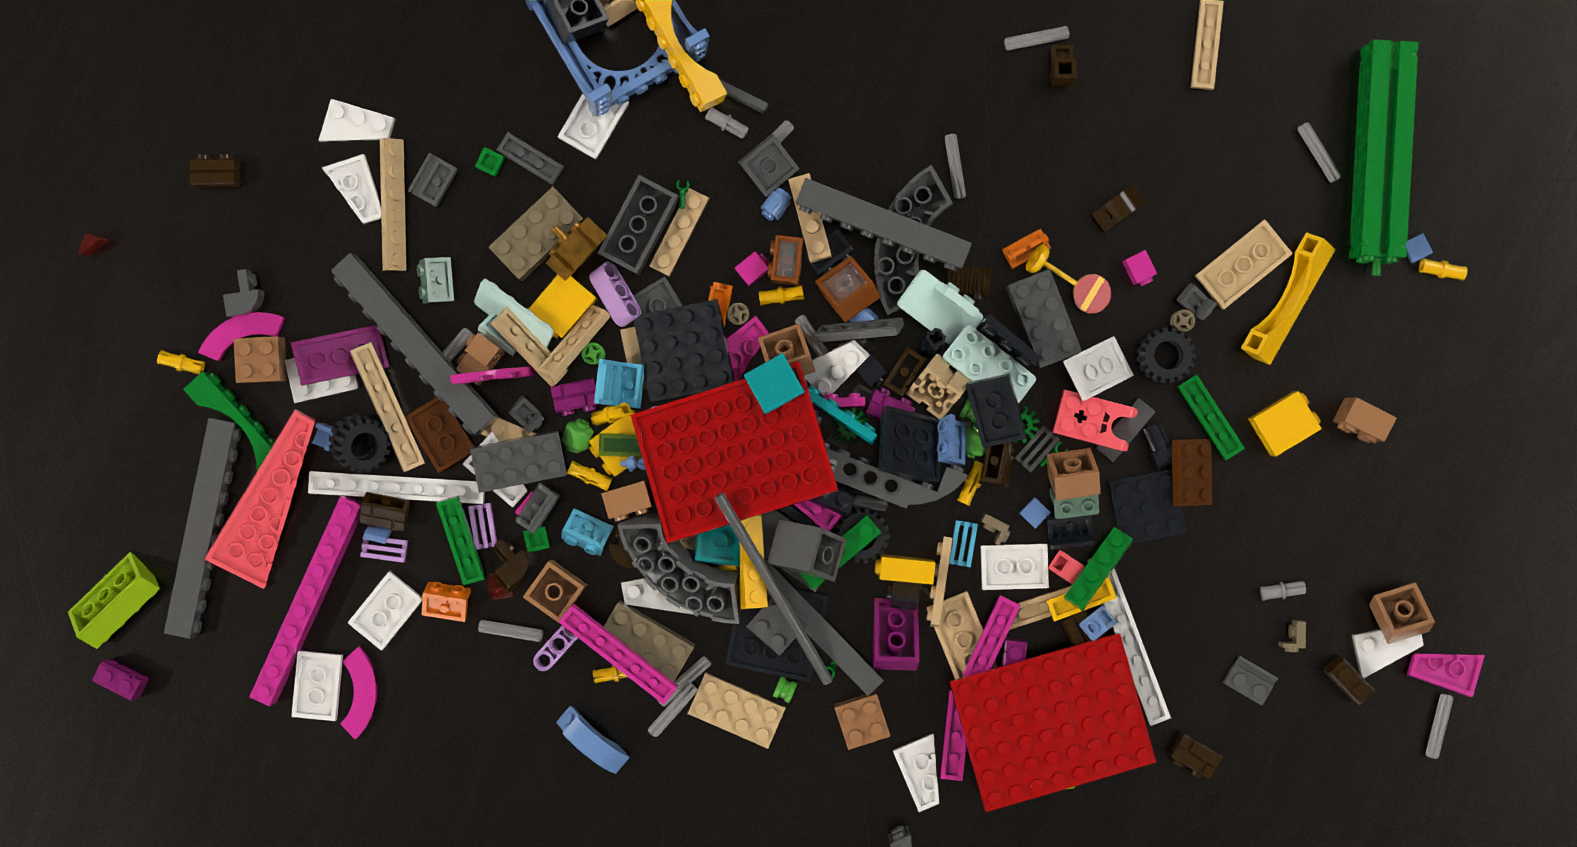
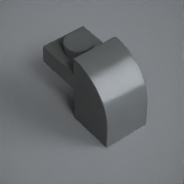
[223,269,264,318]

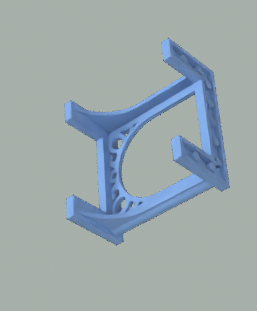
[526,0,709,117]

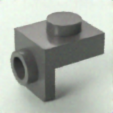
[1176,283,1217,320]
[507,395,544,433]

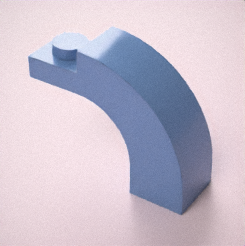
[556,706,630,774]

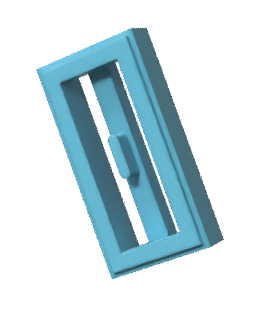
[949,520,978,567]

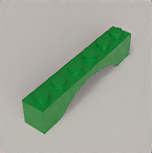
[183,372,276,471]

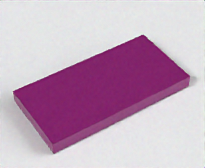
[291,325,389,386]

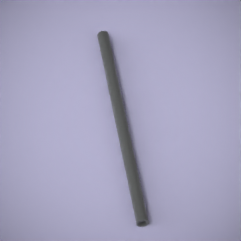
[714,492,833,685]

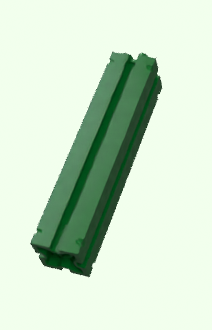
[1349,40,1419,276]

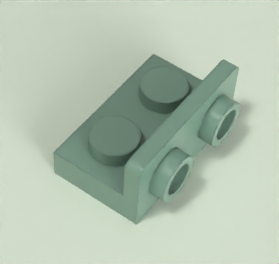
[417,257,454,304]
[1050,488,1099,519]

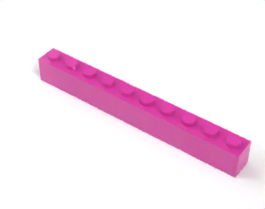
[249,496,362,706]

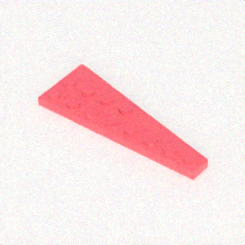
[205,409,315,589]

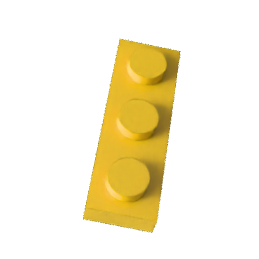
[1046,577,1117,622]

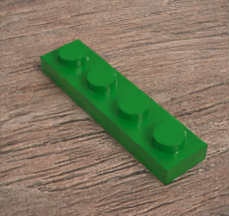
[1177,374,1245,460]
[436,495,486,585]
[800,515,881,590]
[1064,527,1133,611]

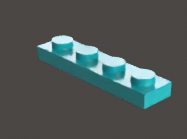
[808,385,877,445]

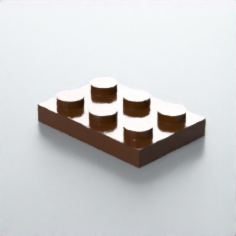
[405,397,474,473]
[1172,439,1212,507]

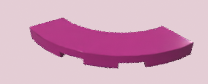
[198,312,285,361]
[450,367,536,384]
[340,646,377,739]

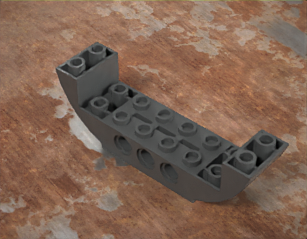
[815,410,968,509]

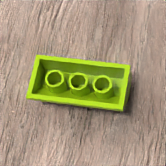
[68,552,160,649]

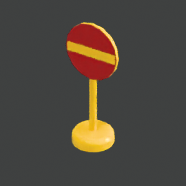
[1026,244,1111,313]

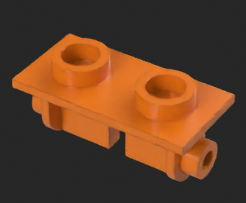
[1002,229,1051,269]
[708,282,733,327]

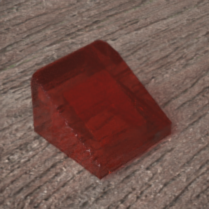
[78,233,108,256]
[487,573,513,600]

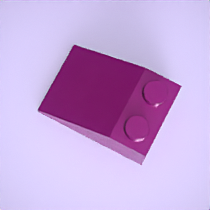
[872,598,919,671]

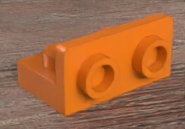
[422,582,471,622]

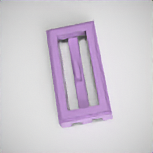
[468,503,497,549]
[360,535,408,563]

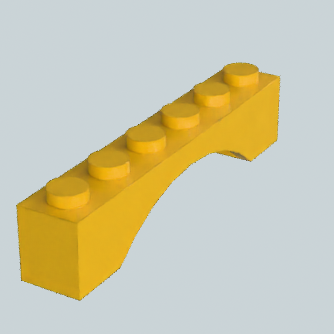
[635,0,727,112]
[1241,233,1335,365]
[739,515,768,609]

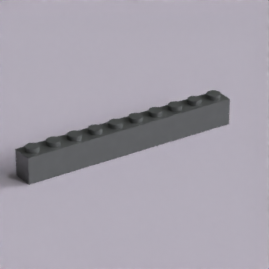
[331,253,499,435]
[164,418,242,639]

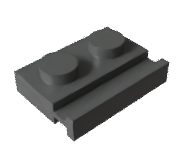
[408,153,458,207]
[1223,655,1278,706]

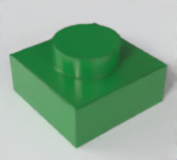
[475,147,505,177]
[523,526,550,553]

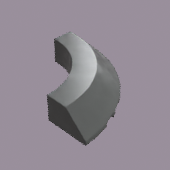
[874,165,953,315]
[618,513,741,624]

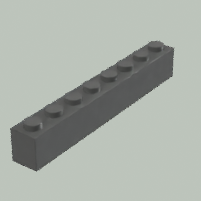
[795,178,972,272]

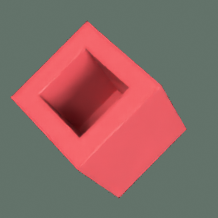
[1048,550,1085,585]

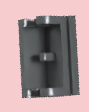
[515,482,561,534]

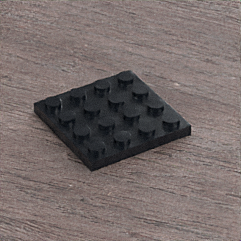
[633,299,735,402]
[725,589,829,682]

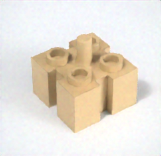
[906,354,971,419]

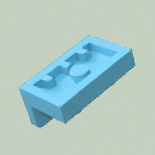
[561,508,614,556]

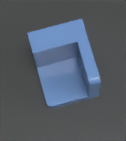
[313,423,336,451]

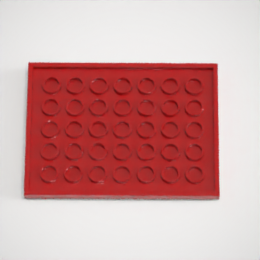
[630,361,839,543]
[949,633,1156,812]

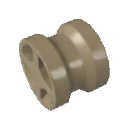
[727,303,750,326]
[1170,310,1195,332]

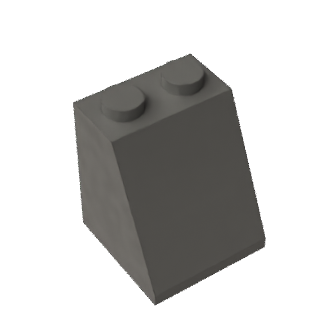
[767,520,846,582]

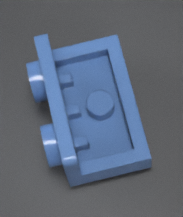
[937,414,966,467]

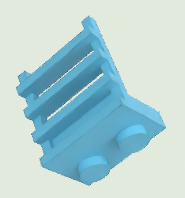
[594,359,644,409]

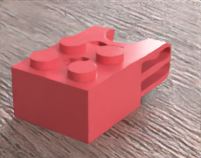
[1052,390,1138,451]

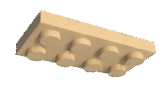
[1195,220,1293,310]
[926,591,998,679]
[688,672,786,749]

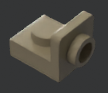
[980,513,1010,545]
[1279,619,1306,652]

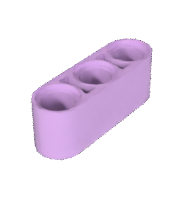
[590,262,641,327]
[533,625,578,671]

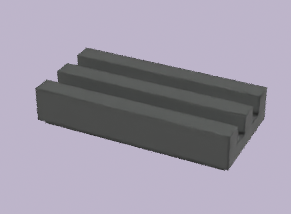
[1014,425,1060,473]

